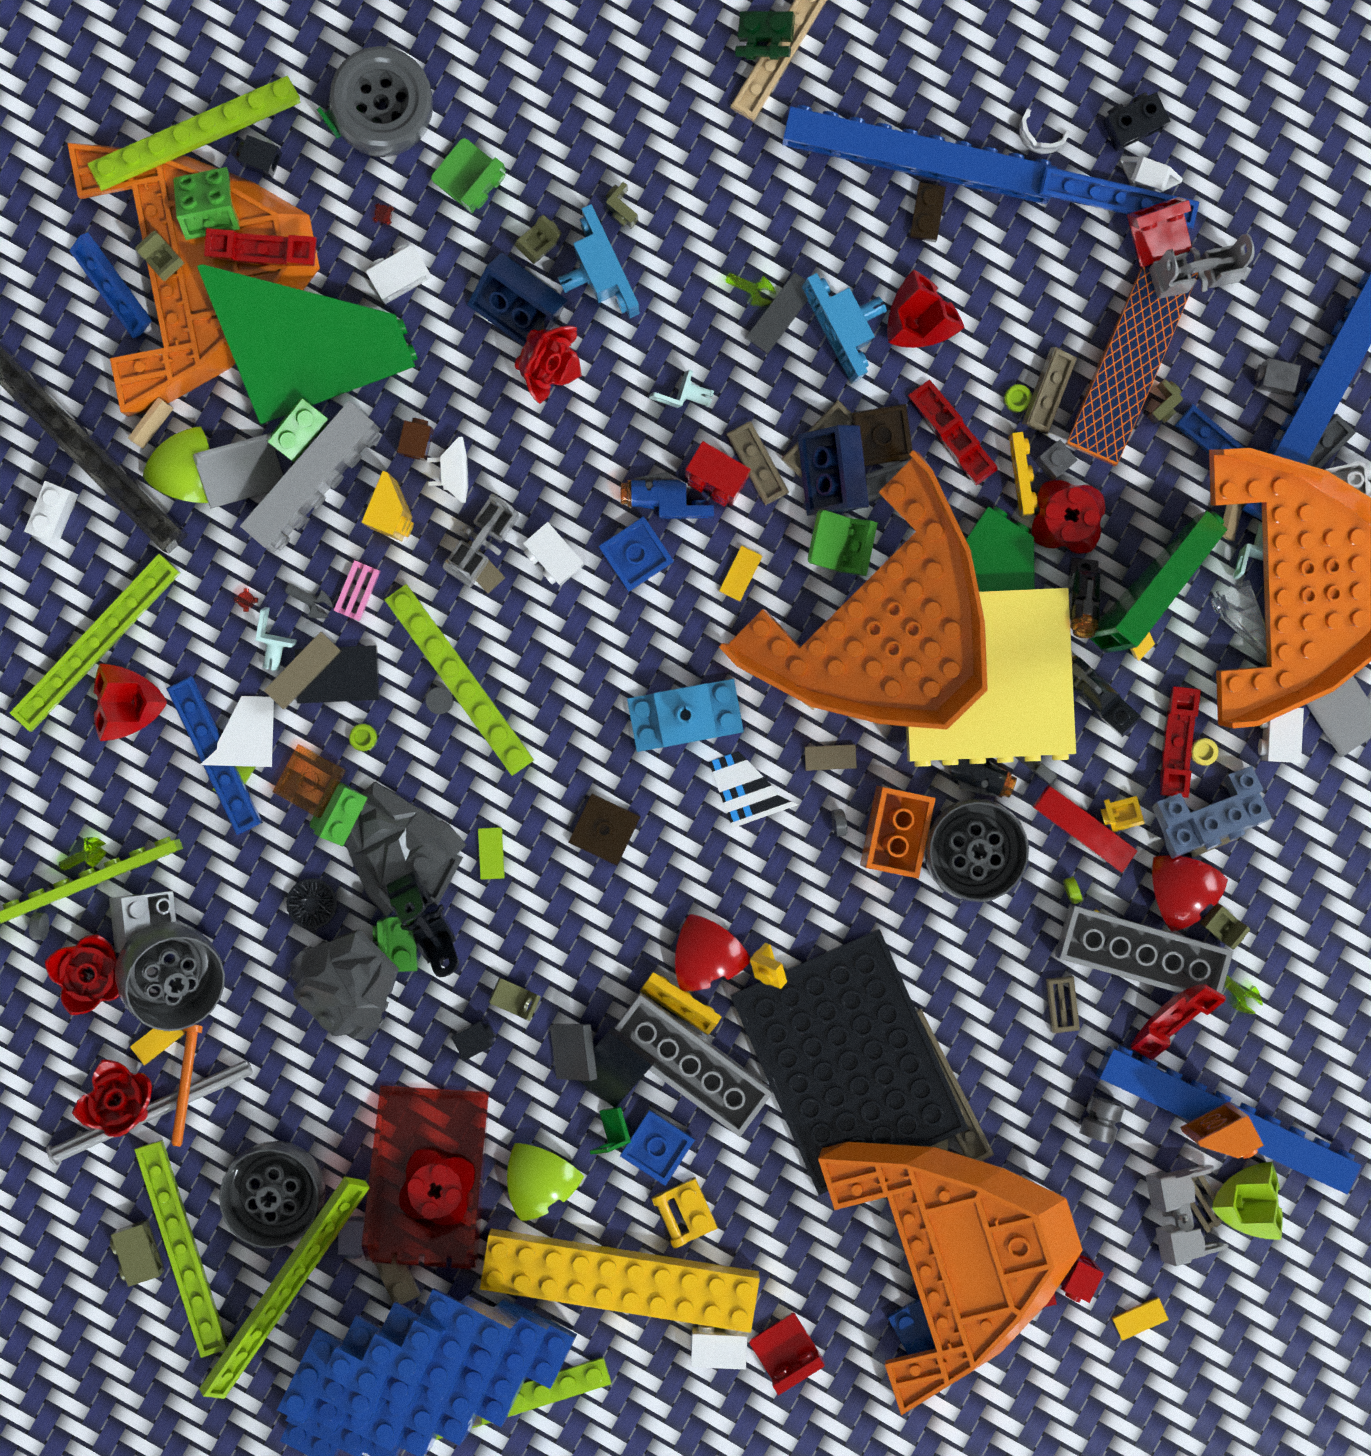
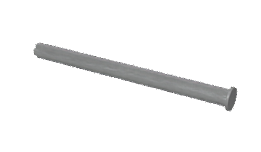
[46,1060,253,1166]

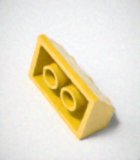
[361,471,414,542]

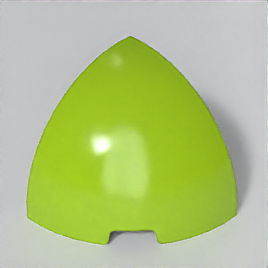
[143,427,210,503]
[507,1143,584,1221]
[1212,1162,1283,1240]

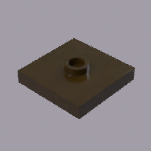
[851,404,913,466]
[568,793,641,866]

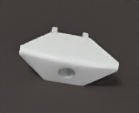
[1120,156,1183,193]
[427,437,469,503]

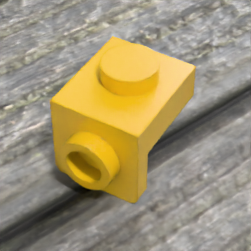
[1101,796,1145,832]
[750,943,787,989]

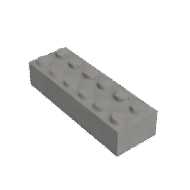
[240,401,381,552]
[1055,904,1233,994]
[614,991,773,1137]

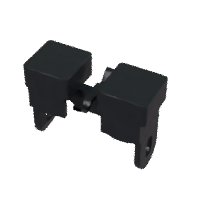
[386,871,459,977]

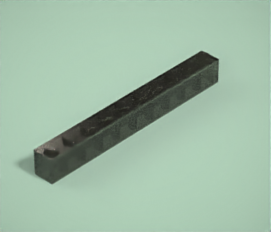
[0,342,189,554]

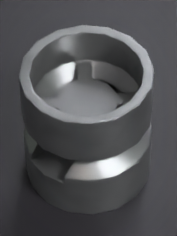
[1079,1096,1125,1144]

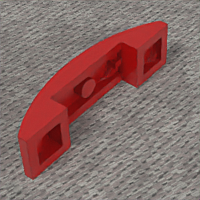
[204,228,317,266]
[1160,686,1201,798]
[1131,984,1226,1060]

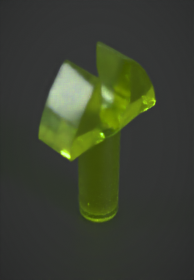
[725,273,776,306]
[59,837,107,871]
[1224,975,1263,1014]

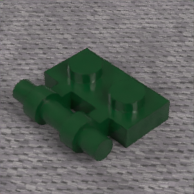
[735,11,795,60]

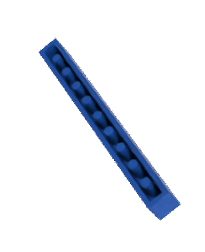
[782,105,1057,205]
[1241,271,1371,520]
[1095,1044,1361,1195]

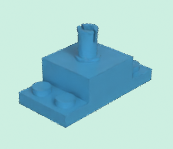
[558,204,640,318]
[802,273,887,384]
[627,679,744,752]

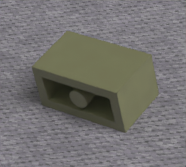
[110,1219,165,1287]

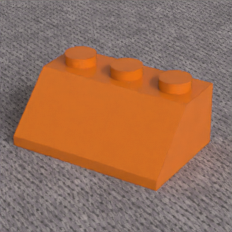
[860,785,936,879]
[1180,1102,1264,1159]

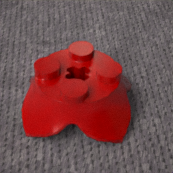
[515,326,582,404]
[1032,480,1105,554]
[45,934,119,1015]
[72,1059,152,1137]
[399,1149,475,1225]

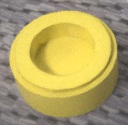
[1191,738,1219,765]

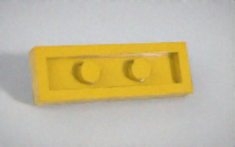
[1008,432,1038,517]
[640,972,722,1035]

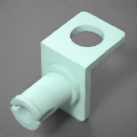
[649,370,714,408]
[1233,523,1263,580]
[255,607,297,671]

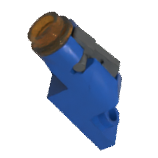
[621,472,714,519]

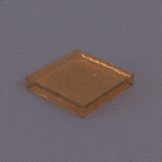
[272,744,346,818]

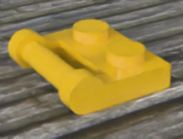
[651,1177,718,1249]

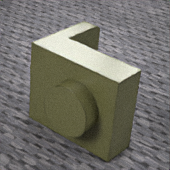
[606,182,639,229]
[514,215,562,264]
[135,231,184,281]
[1147,379,1183,424]
[1200,903,1250,949]

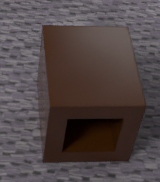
[397,418,434,462]

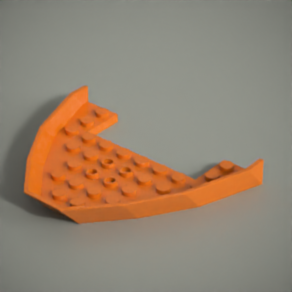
[67,143,320,417]
[1209,448,1371,728]
[719,450,988,730]
[818,1142,1083,1415]

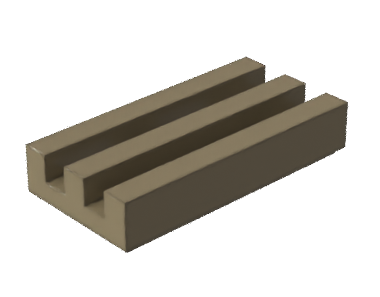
[1045,975,1080,1033]
[1190,1175,1223,1233]

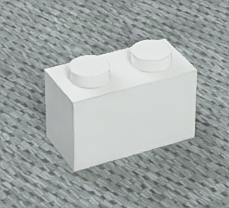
[366,244,432,304]
[24,481,78,544]
[523,522,585,586]
[1258,708,1304,763]
[691,1325,747,1370]

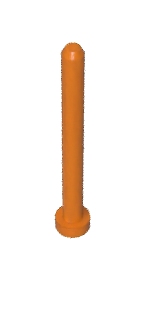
[171,1025,203,1147]

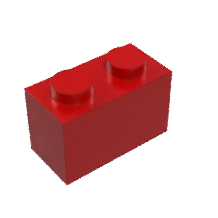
[1060,1254,1104,1303]

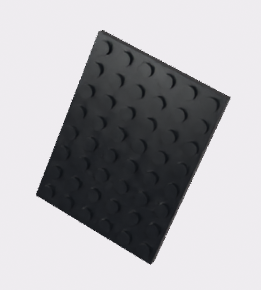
[730,929,969,1195]

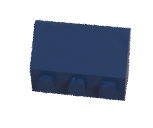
[467,252,568,346]
[797,425,869,516]

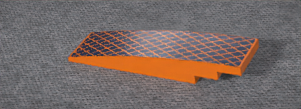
[1065,264,1198,466]

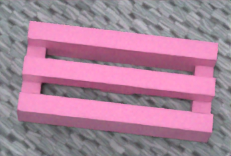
[334,560,381,621]

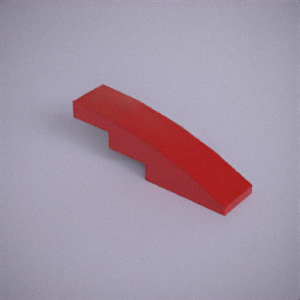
[908,379,998,486]
[1032,785,1138,873]

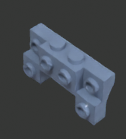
[1152,766,1272,859]

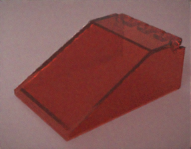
[361,1085,489,1269]

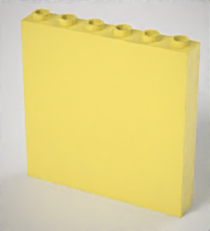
[906,588,1076,767]

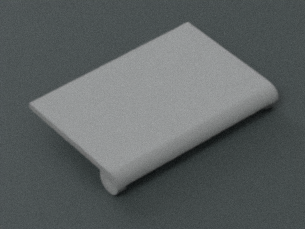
[193,433,283,509]
[1307,676,1371,757]

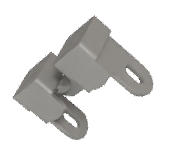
[1149,234,1254,299]
[443,493,519,587]
[1146,1165,1229,1266]

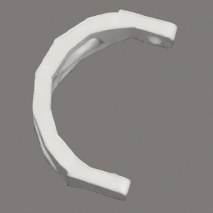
[1019,108,1071,154]

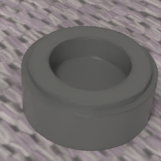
[426,687,454,714]
[831,809,847,837]
[29,912,49,940]

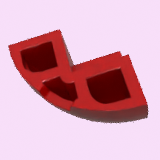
[887,269,965,348]
[94,664,167,741]
[1152,855,1228,932]
[675,914,751,991]

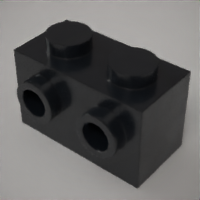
[1102,92,1171,152]

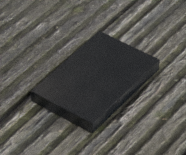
[295,645,380,704]
[578,1027,656,1108]

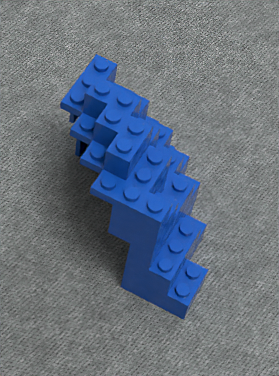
[277,1288,577,1456]

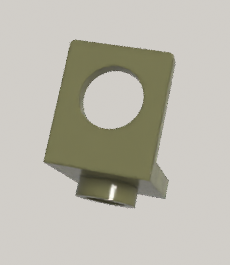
[488,978,541,1021]

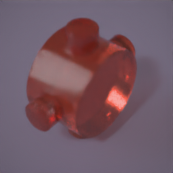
[372,203,394,225]
[234,588,258,612]

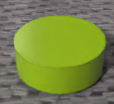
[1004,384,1032,413]
[349,724,377,751]
[1063,876,1083,905]

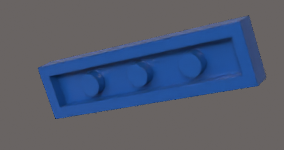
[69,233,152,338]

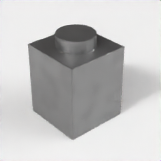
[1255,358,1301,396]
[1034,439,1077,481]

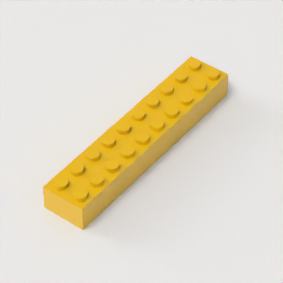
[480,1228,760,1333]

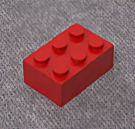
[685,441,751,507]

